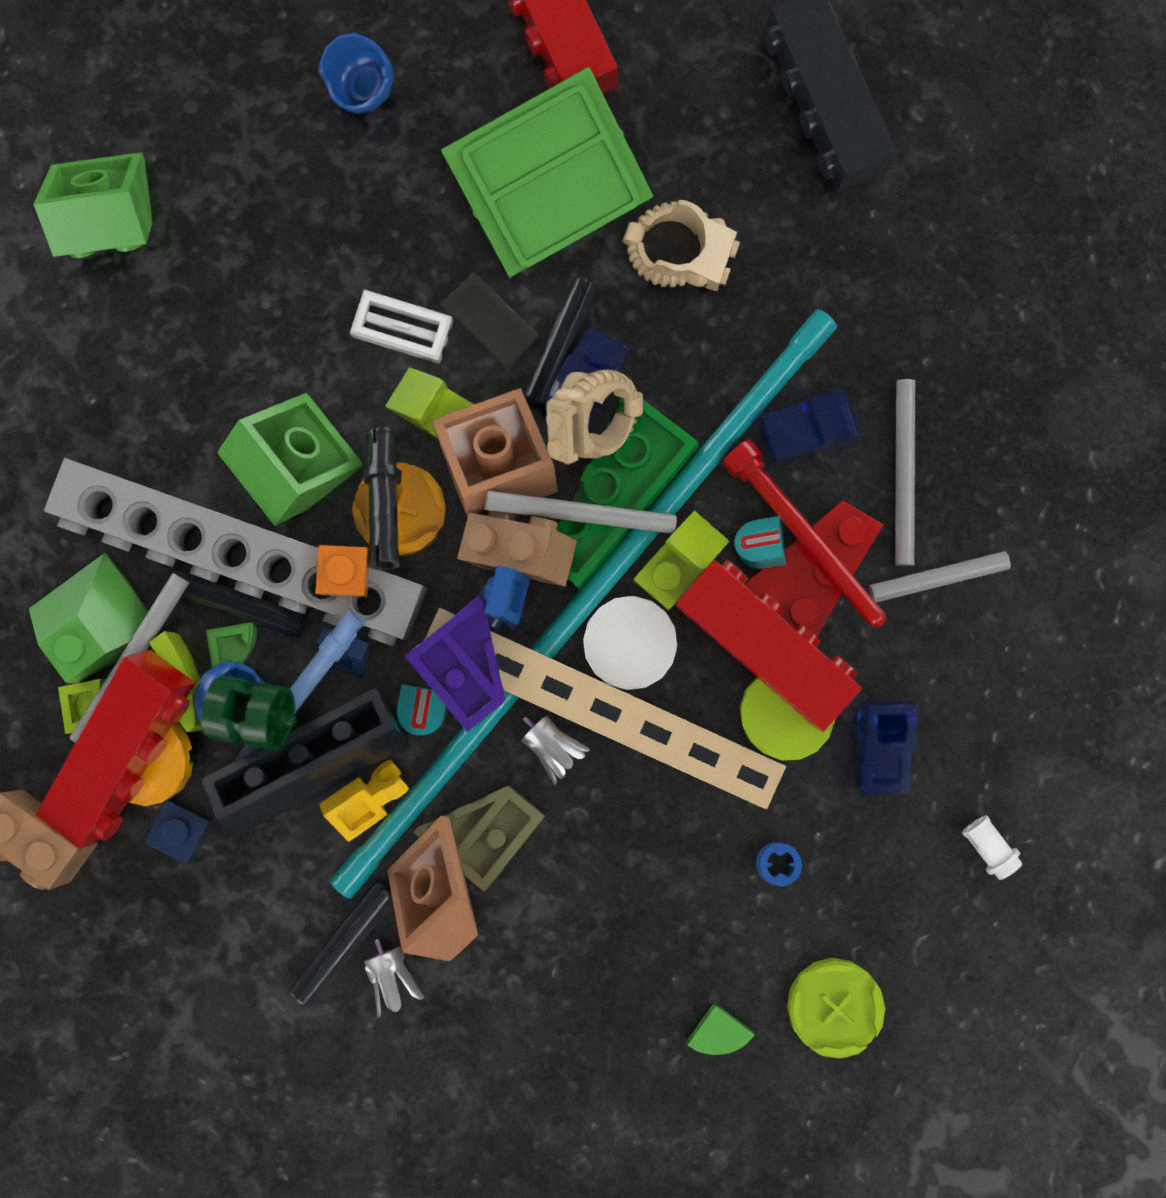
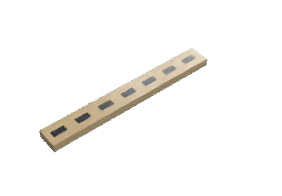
[425,608,786,810]

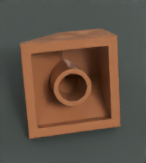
[387,816,478,961]

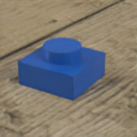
[484,565,531,625]

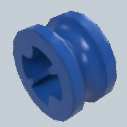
[756,842,802,887]

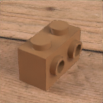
[457,510,577,587]
[0,789,98,890]

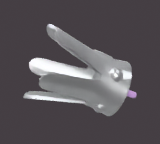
[521,715,590,785]
[364,940,424,1018]

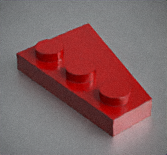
[744,501,883,637]

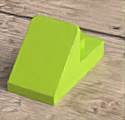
[385,367,474,439]
[633,511,729,611]

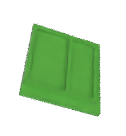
[441,67,654,277]

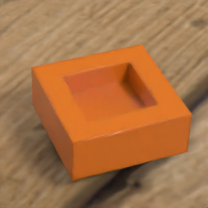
[315,545,370,597]

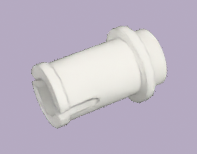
[962,815,1022,880]

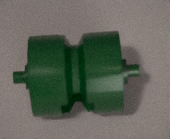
[201,676,296,751]

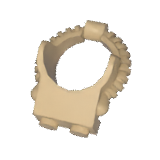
[623,200,740,291]
[546,370,643,464]

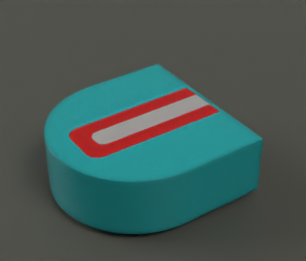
[734,516,786,569]
[397,684,447,735]

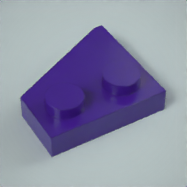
[405,596,506,732]

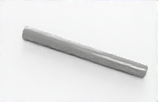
[895,379,915,566]
[485,491,677,534]
[69,573,190,743]

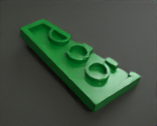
[556,397,699,590]

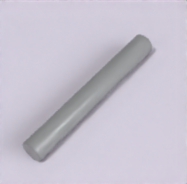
[869,551,1011,603]

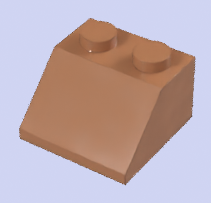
[432,388,558,518]

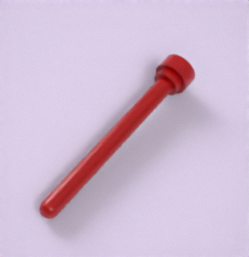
[722,439,886,627]

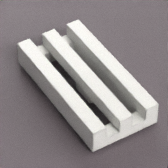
[350,290,453,364]

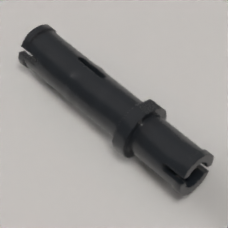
[364,427,402,570]

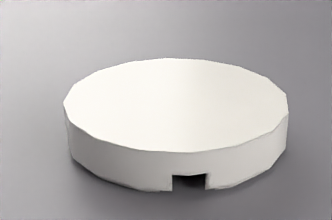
[583,596,677,690]

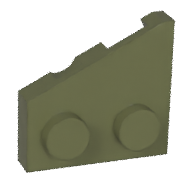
[414,786,546,892]

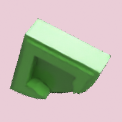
[206,622,257,668]
[686,1002,754,1055]

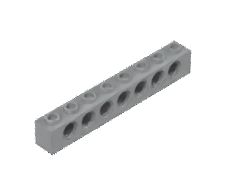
[44,458,428,646]

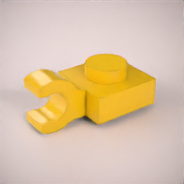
[319,760,409,842]

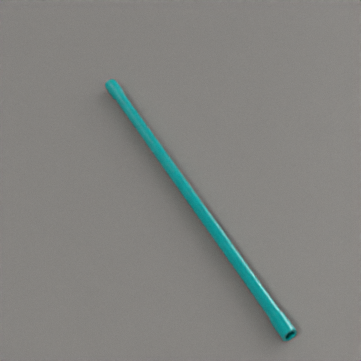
[329,309,837,899]

